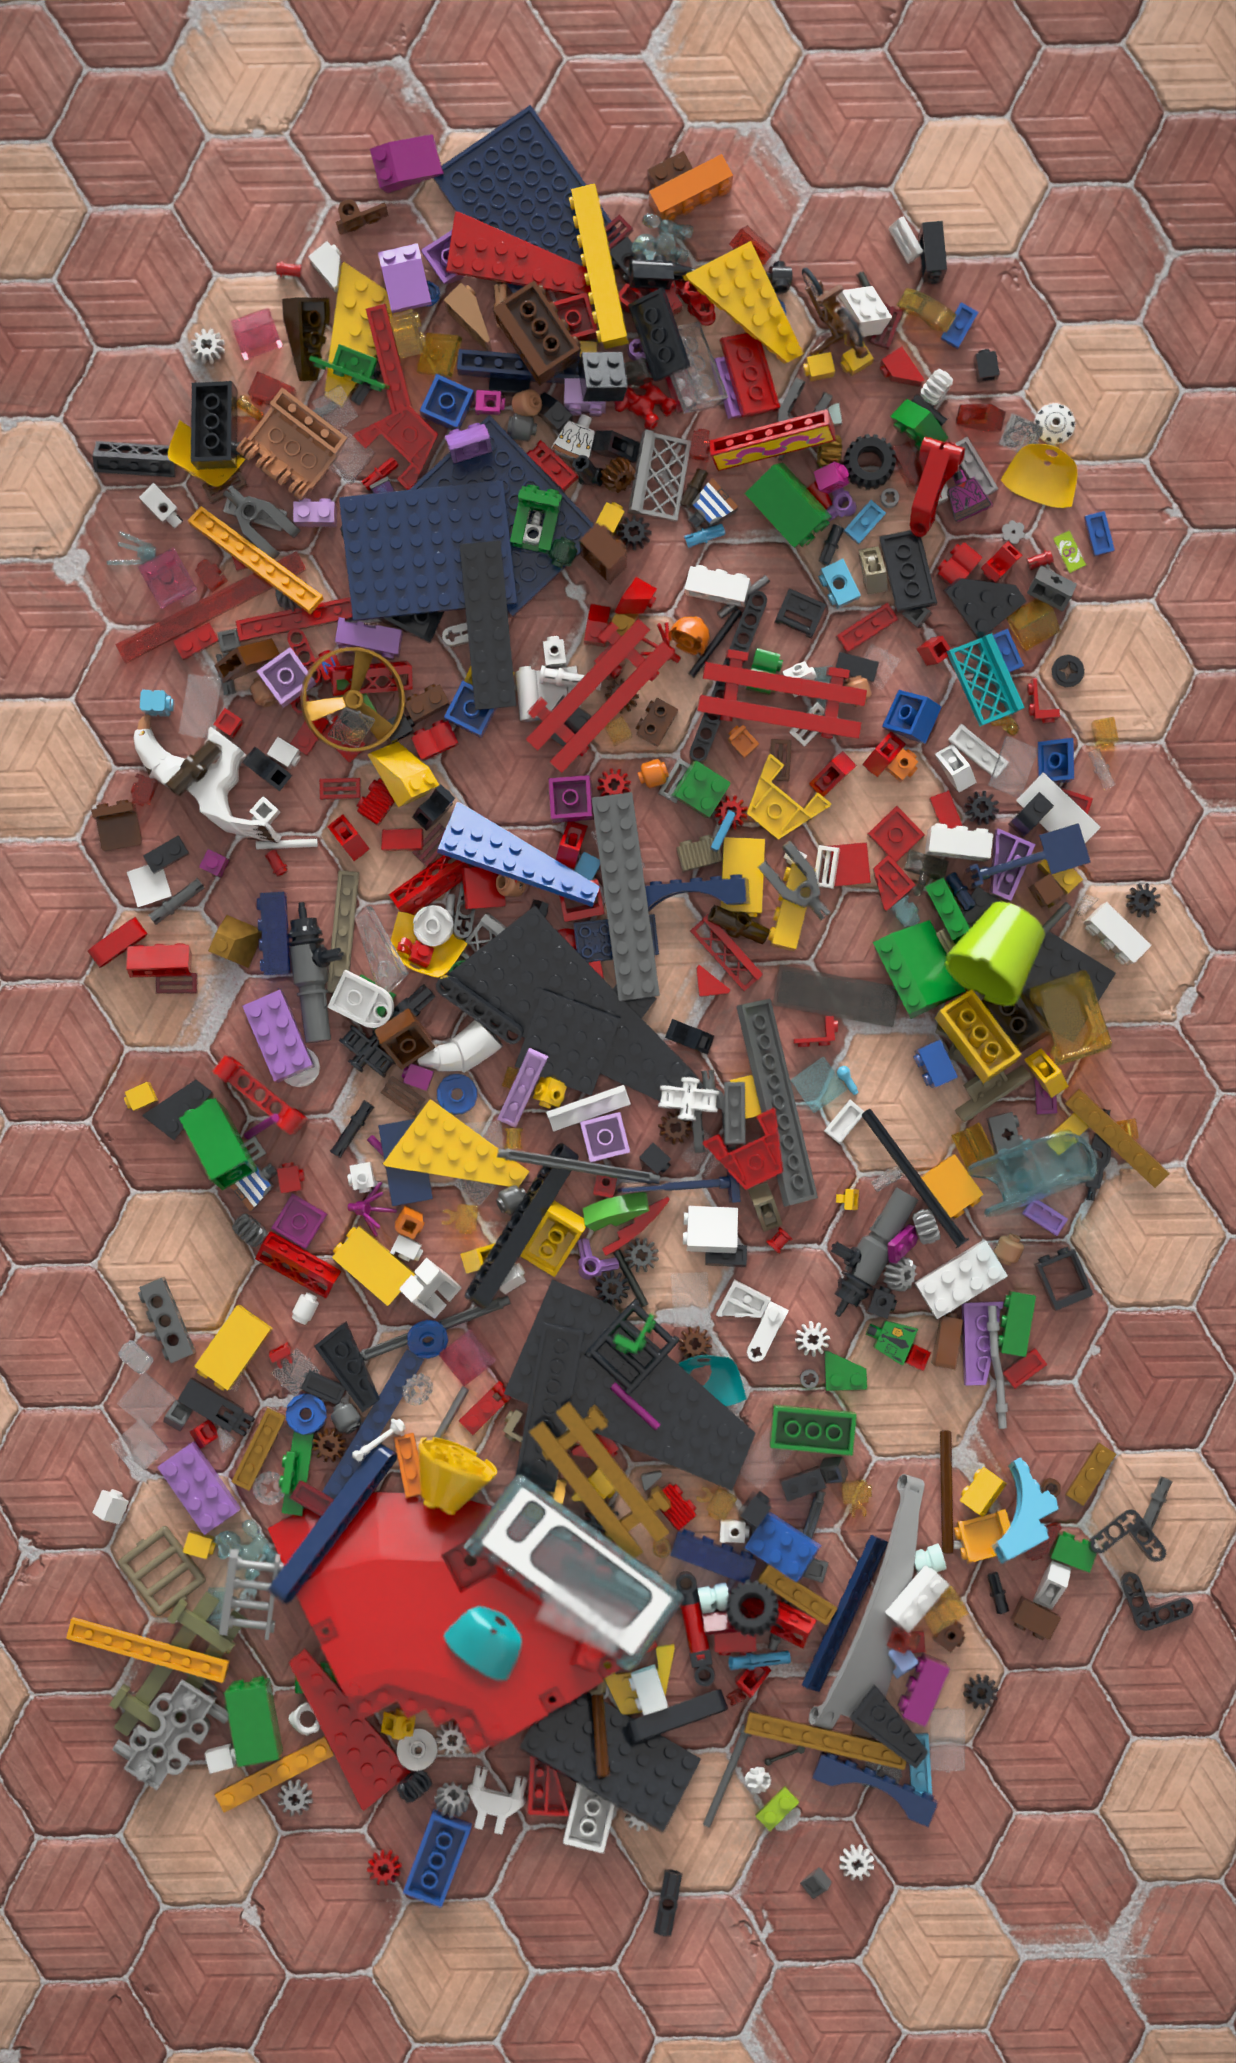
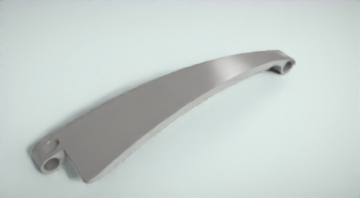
[809,1474,924,1730]

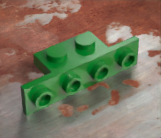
[309,344,390,392]
[279,1431,315,1516]

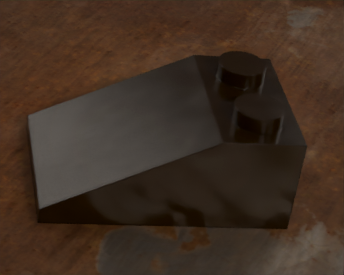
[982,990,1052,1053]

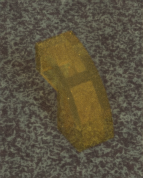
[897,288,957,332]

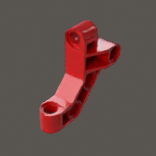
[909,437,965,537]

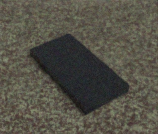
[628,288,691,382]
[879,530,937,614]

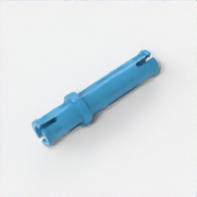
[728,1650,791,1670]

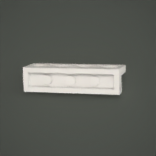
[546,1085,630,1132]

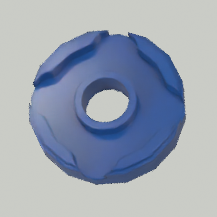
[437,1074,478,1115]
[407,1320,448,1359]
[286,1394,327,1435]

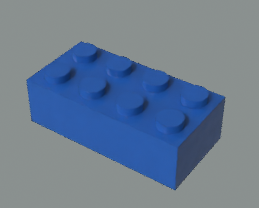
[403,1809,472,1908]

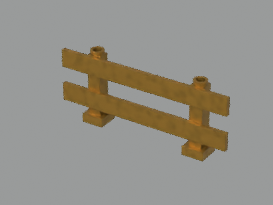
[529,1402,671,1562]

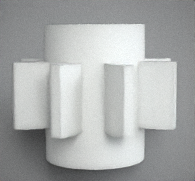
[745,1767,771,1794]

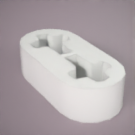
[442,623,469,647]

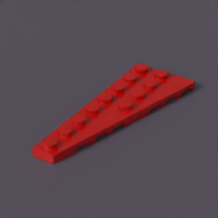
[446,211,592,298]
[289,1648,411,1811]

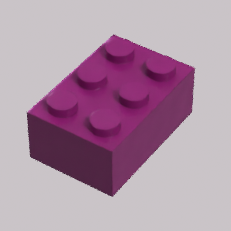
[897,1652,950,1727]

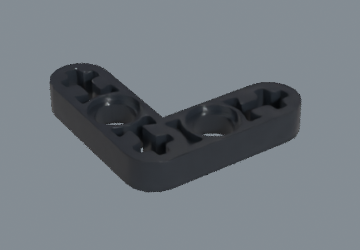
[1088,1509,1166,1562]
[1121,1572,1194,1631]

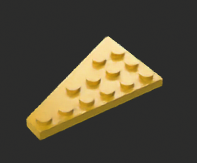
[683,241,804,364]
[324,262,408,408]
[383,1099,530,1187]

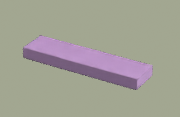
[497,1048,548,1128]

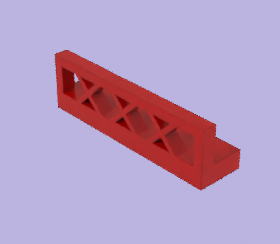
[327,661,413,696]
[388,855,469,915]
[690,913,763,992]
[255,1231,342,1299]
[740,1582,817,1649]

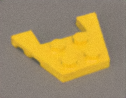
[746,754,832,840]
[604,1644,675,1715]

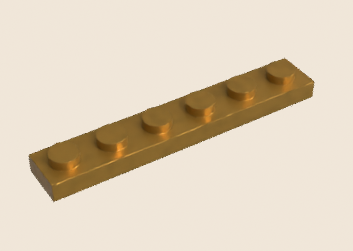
[1065,1088,1170,1188]

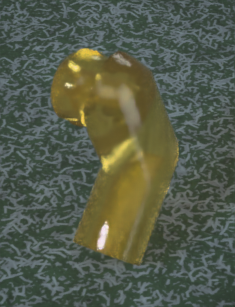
[237,395,264,421]
[991,716,1019,736]

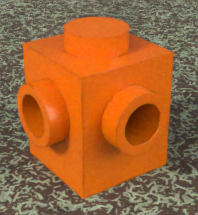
[885,749,918,782]
[395,1205,425,1240]

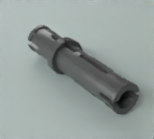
[148,878,205,925]
[1138,1476,1173,1538]

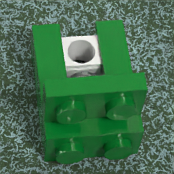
[510,485,563,554]

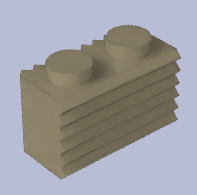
[676,835,722,872]

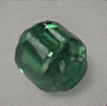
[548,536,578,569]

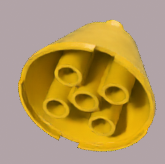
[419,1437,497,1515]

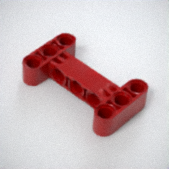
[212,1055,308,1135]

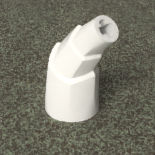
[418,1020,503,1073]

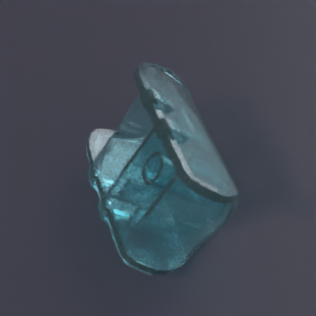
[968,1131,1097,1217]

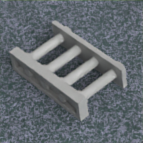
[219,1549,283,1640]

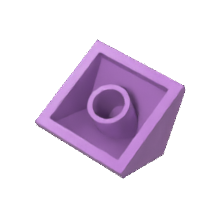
[421,230,464,285]

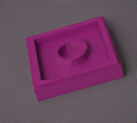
[271,1193,328,1249]

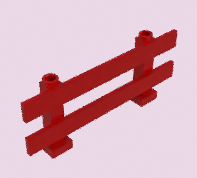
[526,618,675,773]
[697,649,867,739]

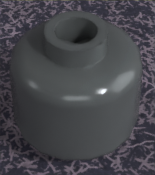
[507,413,537,441]
[496,1185,526,1215]
[330,1402,361,1434]

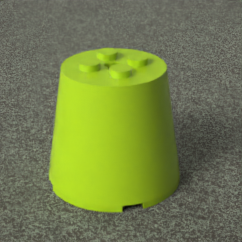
[945,902,1045,1006]

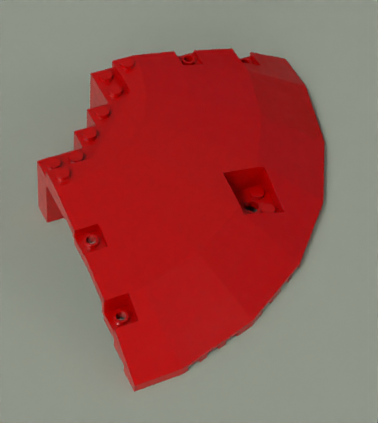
[267,1491,658,1755]

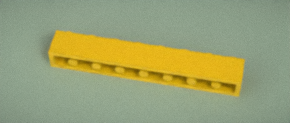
[569,183,629,349]

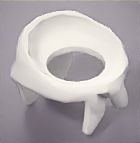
[289,1701,320,1736]

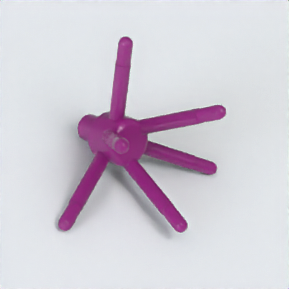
[348,1182,397,1237]

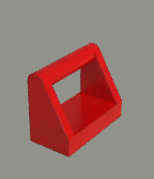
[559,879,605,922]

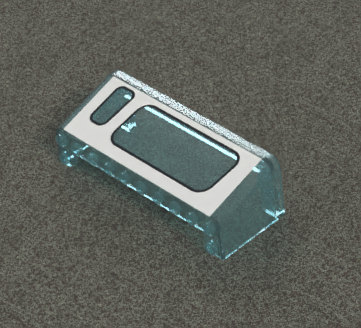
[463,1475,684,1671]

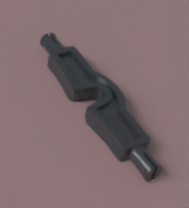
[1085,1109,1111,1201]

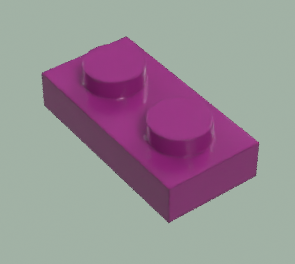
[887,1224,918,1264]

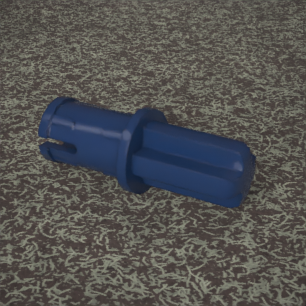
[945,872,976,911]

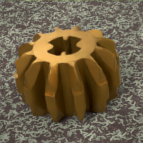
[816,435,843,467]

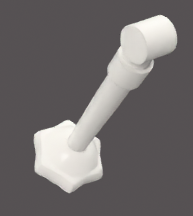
[352,1418,406,1461]

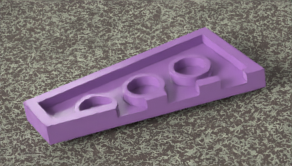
[962,1301,1004,1386]

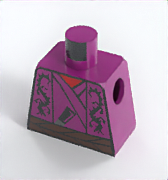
[948,470,994,523]

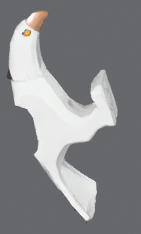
[134,714,281,843]

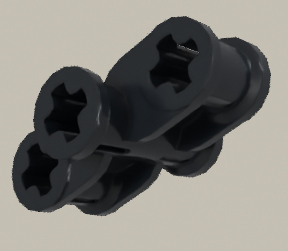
[339,1025,396,1078]

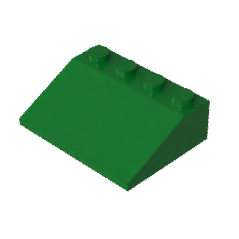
[873,920,966,1019]

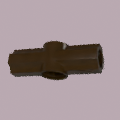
[166,740,222,797]
[708,905,769,945]

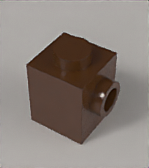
[932,1618,965,1653]

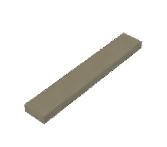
[327,870,359,993]

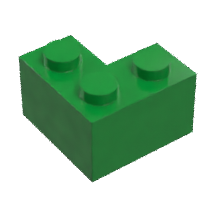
[890,399,948,451]

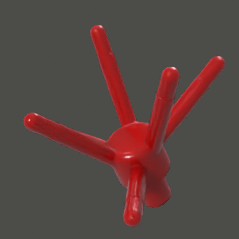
[641,622,681,663]

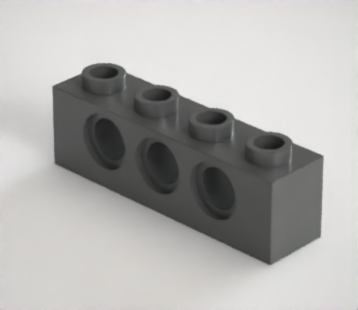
[138,1277,196,1363]

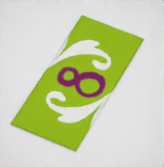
[1053,530,1086,573]

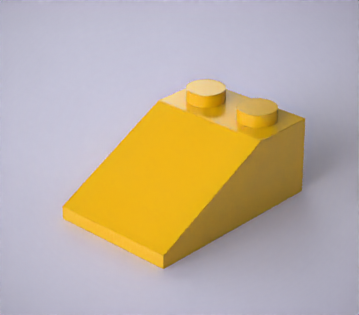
[368,741,439,808]
[520,1200,586,1277]

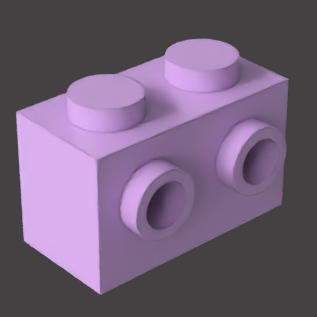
[293,498,337,527]

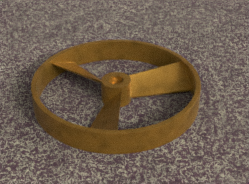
[300,647,405,751]

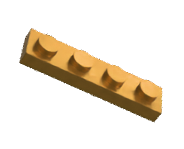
[231,1407,286,1491]
[757,1563,838,1626]

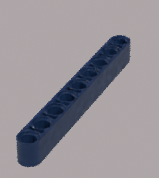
[269,1443,397,1604]

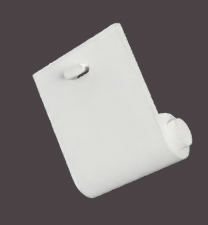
[515,666,581,722]

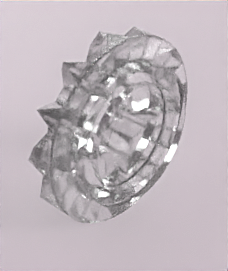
[402,1373,433,1405]
[253,1471,284,1505]

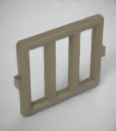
[118,1526,206,1616]

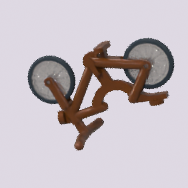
[802,268,869,359]

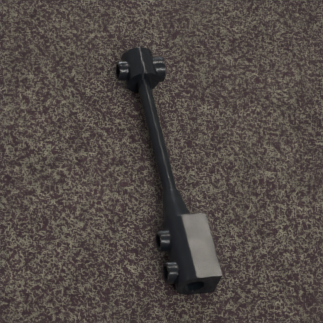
[629,254,793,294]

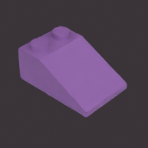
[378,243,432,314]
[445,423,492,464]

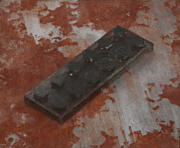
[772,965,899,1028]

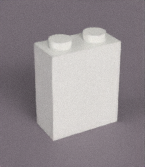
[683,1206,738,1253]

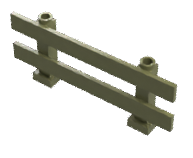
[109,1591,247,1755]

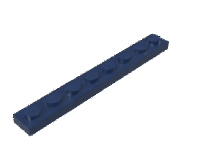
[322,1349,425,1499]
[802,1535,889,1692]

